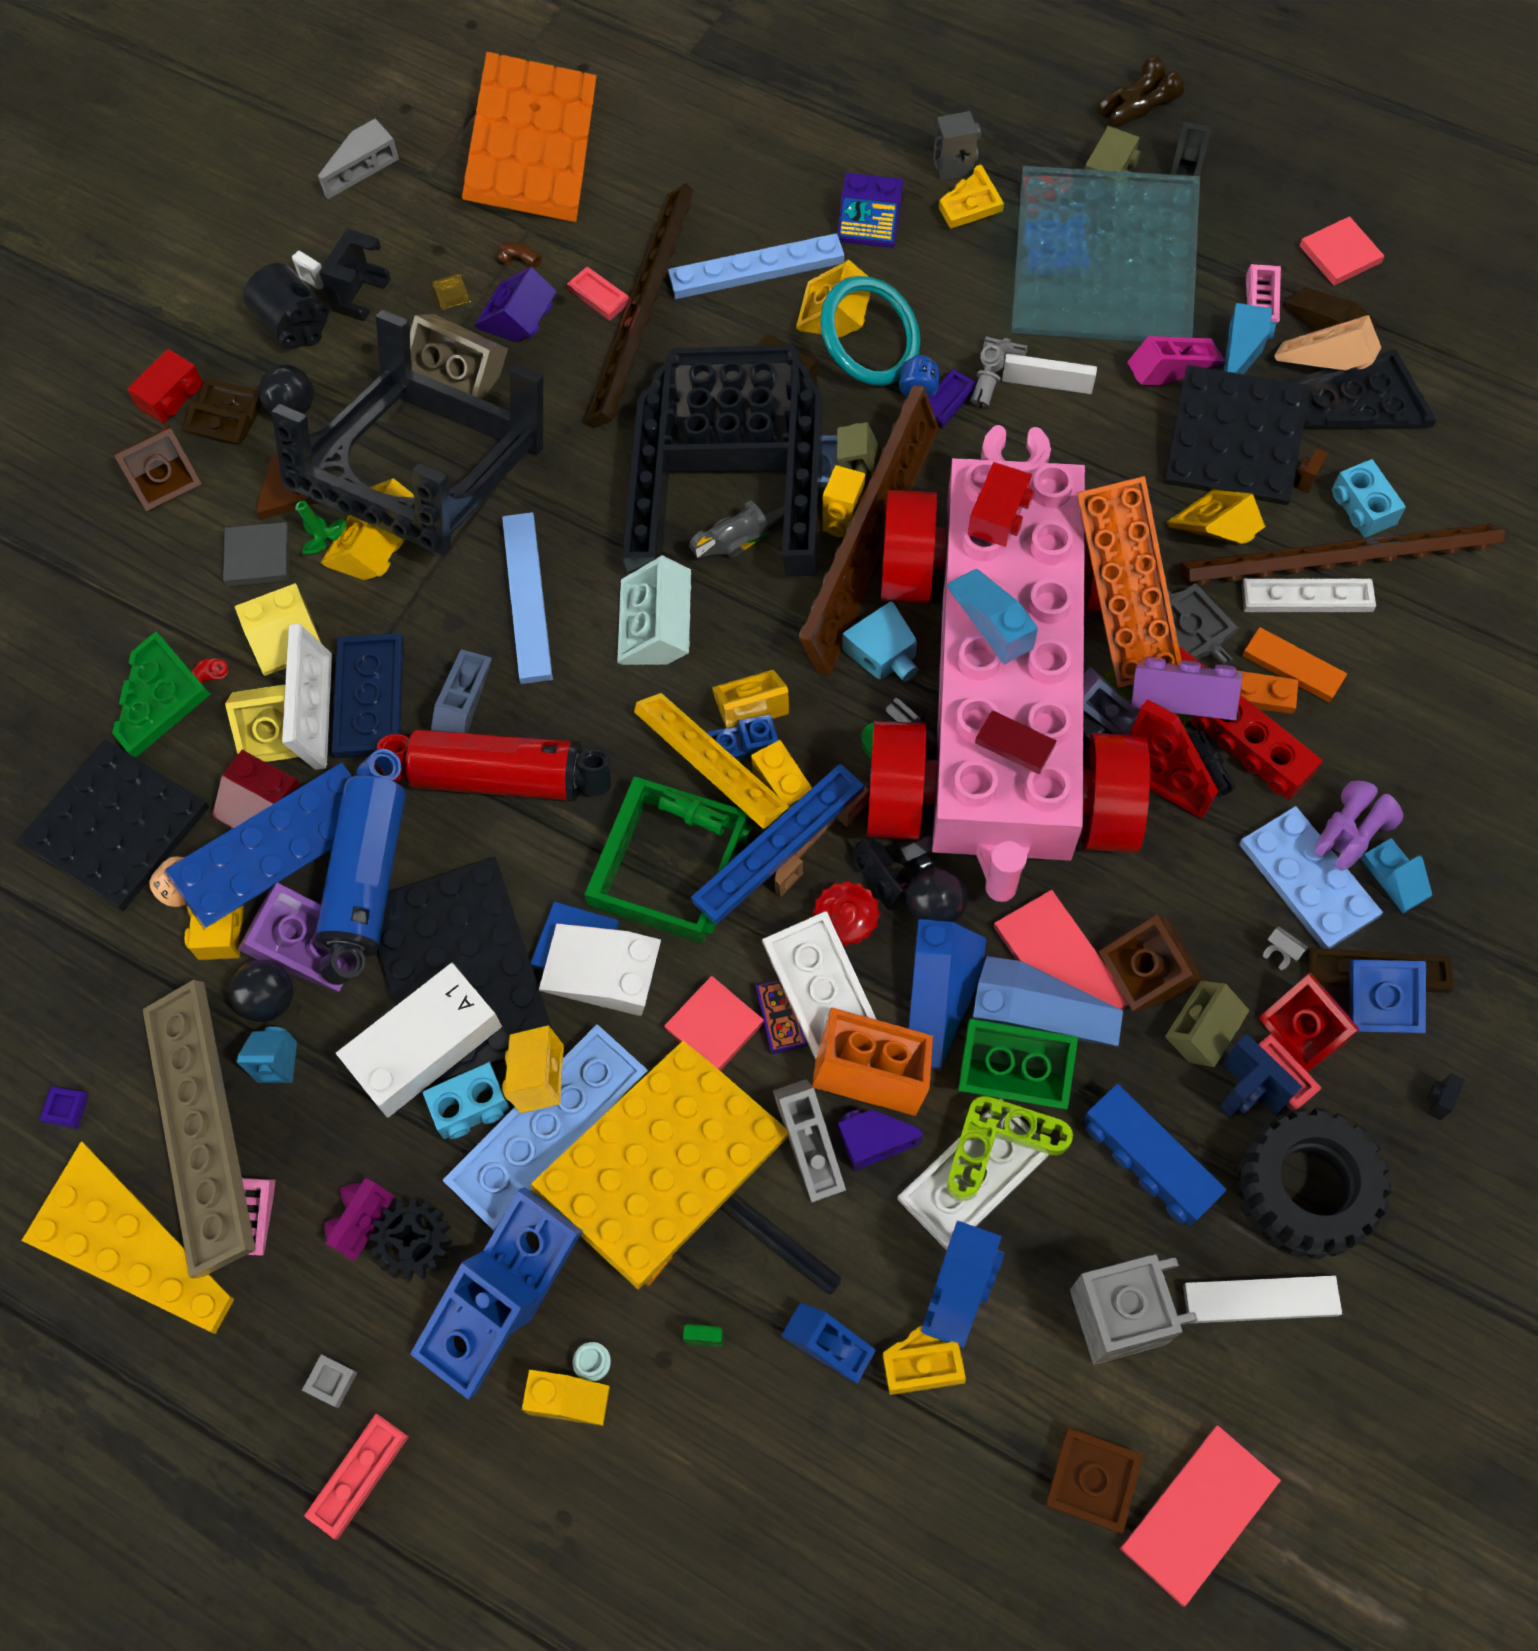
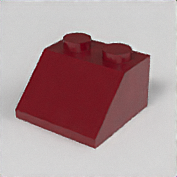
[212,749,301,829]

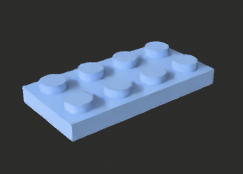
[1239,806,1383,949]

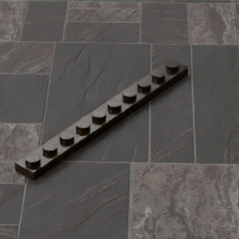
[584,183,694,428]

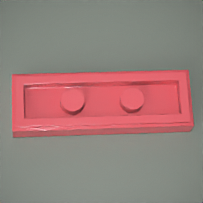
[304,1414,409,1540]

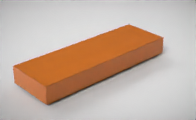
[1242,627,1347,703]

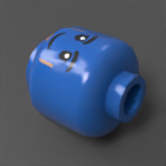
[899,355,940,398]

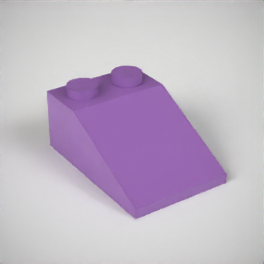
[237,883,348,992]

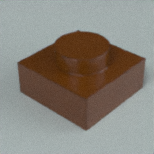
[1297,448,1328,493]

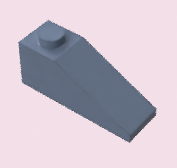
[431,649,492,733]

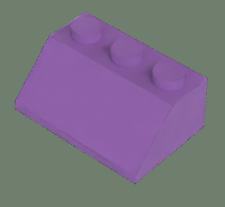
[1131,657,1243,720]

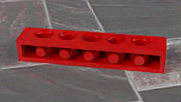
[1179,646,1323,801]

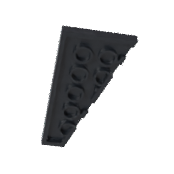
[1286,349,1436,428]

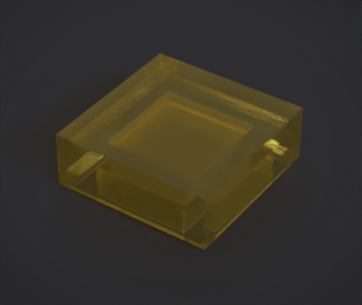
[432,273,470,310]

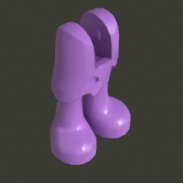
[1315,780,1403,871]

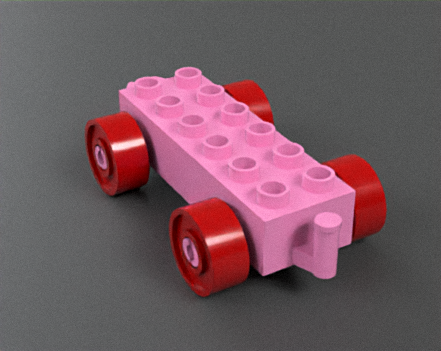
[867,425,1150,902]

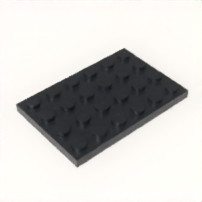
[378,857,553,1091]

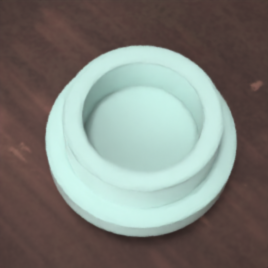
[572,1342,611,1382]

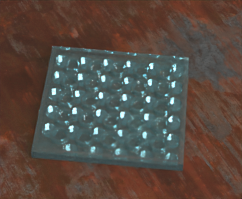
[1011,166,1200,342]

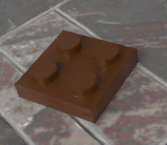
[1045,1427,1144,1535]

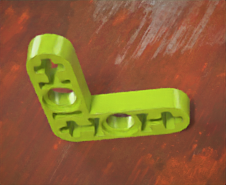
[947,1096,1073,1201]

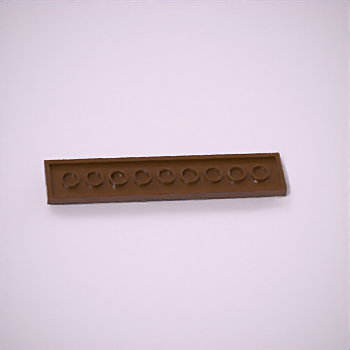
[799,385,939,677]

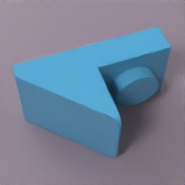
[1361,838,1432,913]

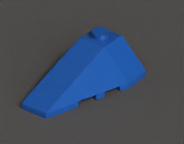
[908,919,986,1070]

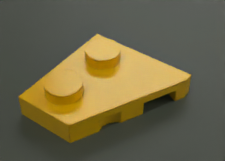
[939,164,1004,229]
[883,1325,966,1395]

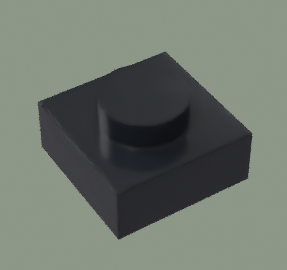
[1427,1073,1465,1121]

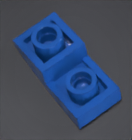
[706,714,778,761]

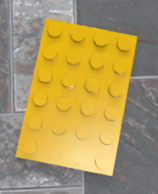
[531,1041,788,1290]

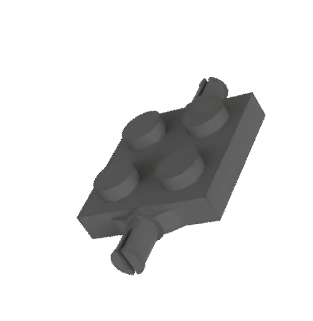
[1168,583,1238,665]

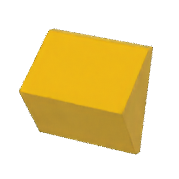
[712,669,789,728]

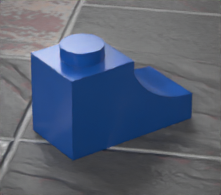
[781,1302,876,1384]

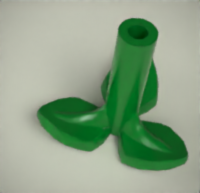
[295,501,347,554]

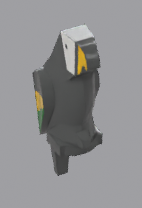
[689,500,785,558]

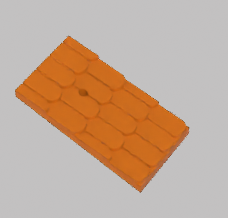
[462,52,596,222]

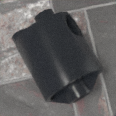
[244,263,329,348]

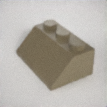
[410,314,508,400]

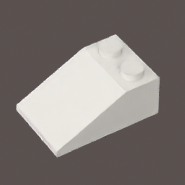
[539,924,661,1016]

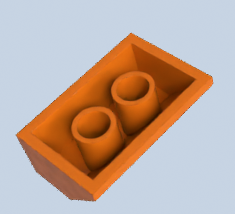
[812,1007,933,1116]

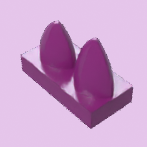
[324,1178,395,1262]

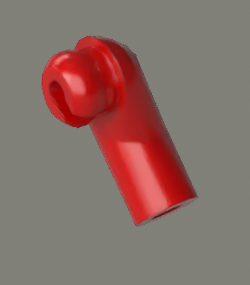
[191,659,228,683]

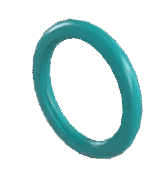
[820,276,920,386]

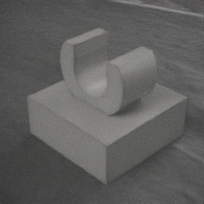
[1263,926,1308,970]

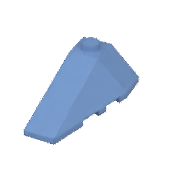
[973,956,1123,1047]

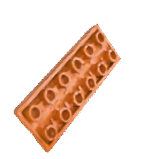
[1077,476,1182,688]

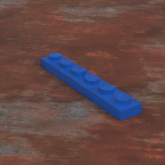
[691,764,864,925]

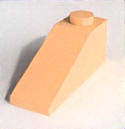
[1274,315,1382,370]

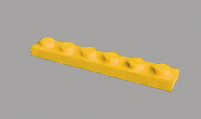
[634,693,791,829]

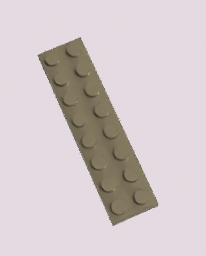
[143,980,256,1278]

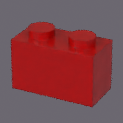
[127,349,203,424]
[968,462,1035,547]

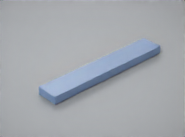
[502,512,553,684]

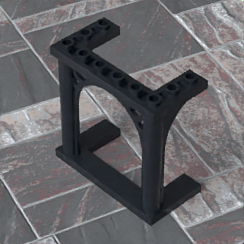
[272,310,543,556]

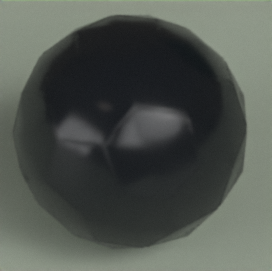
[258,364,314,414]
[906,867,967,922]
[229,960,294,1022]

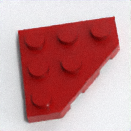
[1129,699,1218,819]

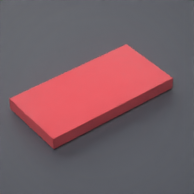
[993,890,1129,1010]
[1119,1425,1281,1607]

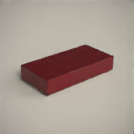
[975,710,1057,775]

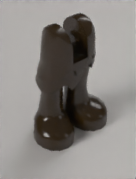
[1098,55,1184,128]

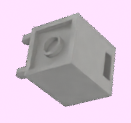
[1070,1254,1198,1365]

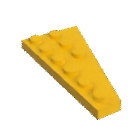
[21,1141,234,1334]

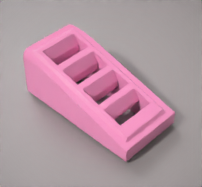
[1246,264,1281,324]
[242,1177,275,1256]

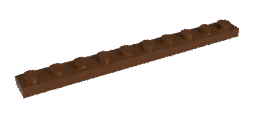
[1180,523,1505,585]

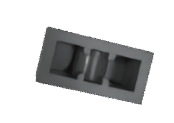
[933,111,981,181]

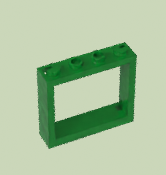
[584,776,753,944]

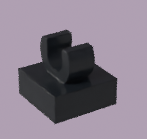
[895,835,934,874]

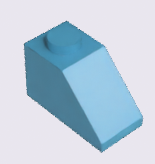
[237,1027,297,1083]

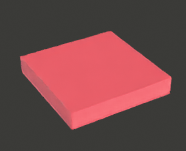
[1300,216,1384,286]
[664,976,764,1071]

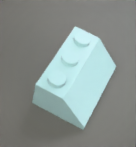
[617,555,691,665]

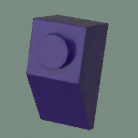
[838,1109,923,1172]

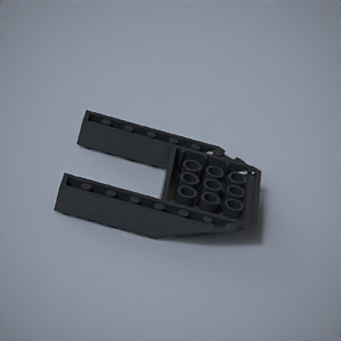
[622,345,823,576]

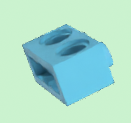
[1332,459,1406,538]
[422,1062,511,1139]

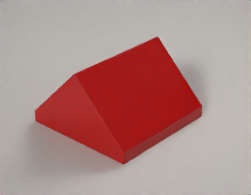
[1258,973,1360,1073]

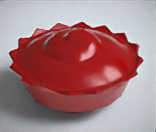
[812,880,881,946]

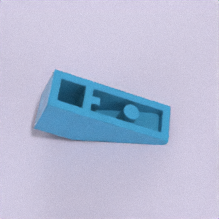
[1224,303,1276,374]
[947,568,1038,665]

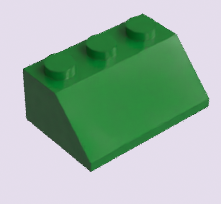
[958,1019,1078,1110]

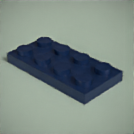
[332,633,404,758]

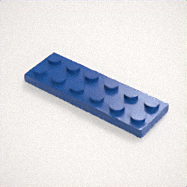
[164,763,352,930]

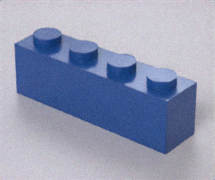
[1082,1083,1227,1228]

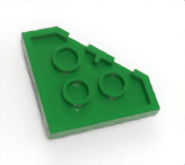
[112,631,211,758]

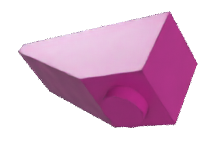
[1127,336,1225,385]

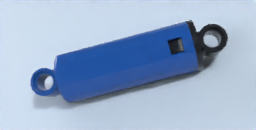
[314,749,406,985]

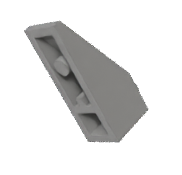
[318,119,399,199]
[773,1079,846,1202]

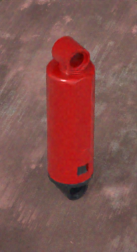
[377,729,611,801]

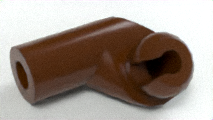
[497,243,542,268]

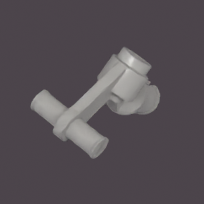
[970,336,1027,408]

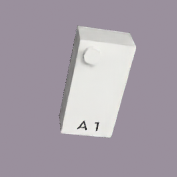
[336,963,502,1118]

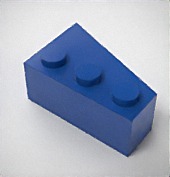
[921,1220,1005,1348]

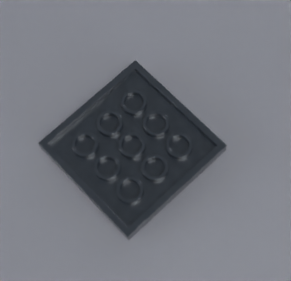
[1164,365,1311,506]
[17,739,210,912]

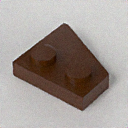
[256,455,318,520]

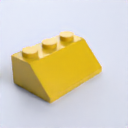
[321,478,414,581]

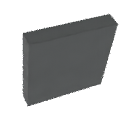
[223,522,290,587]

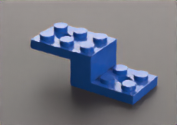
[410,1187,583,1400]

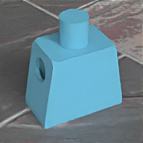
[842,601,918,682]

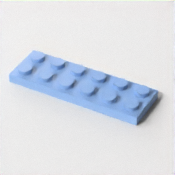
[443,1024,648,1231]

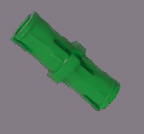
[658,789,729,836]

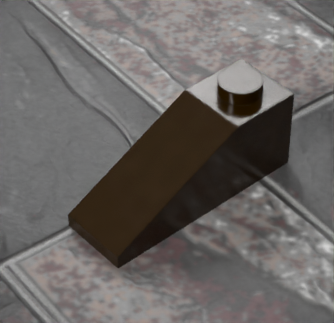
[1283,287,1378,332]

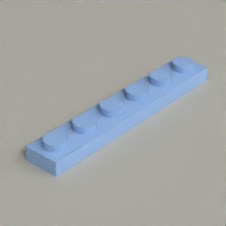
[668,233,844,299]

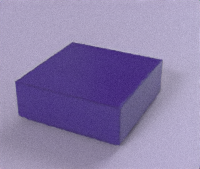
[39,1086,89,1129]

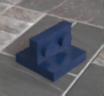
[1219,1034,1303,1119]

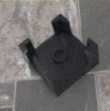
[319,228,391,322]

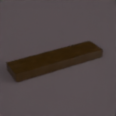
[1306,948,1454,993]

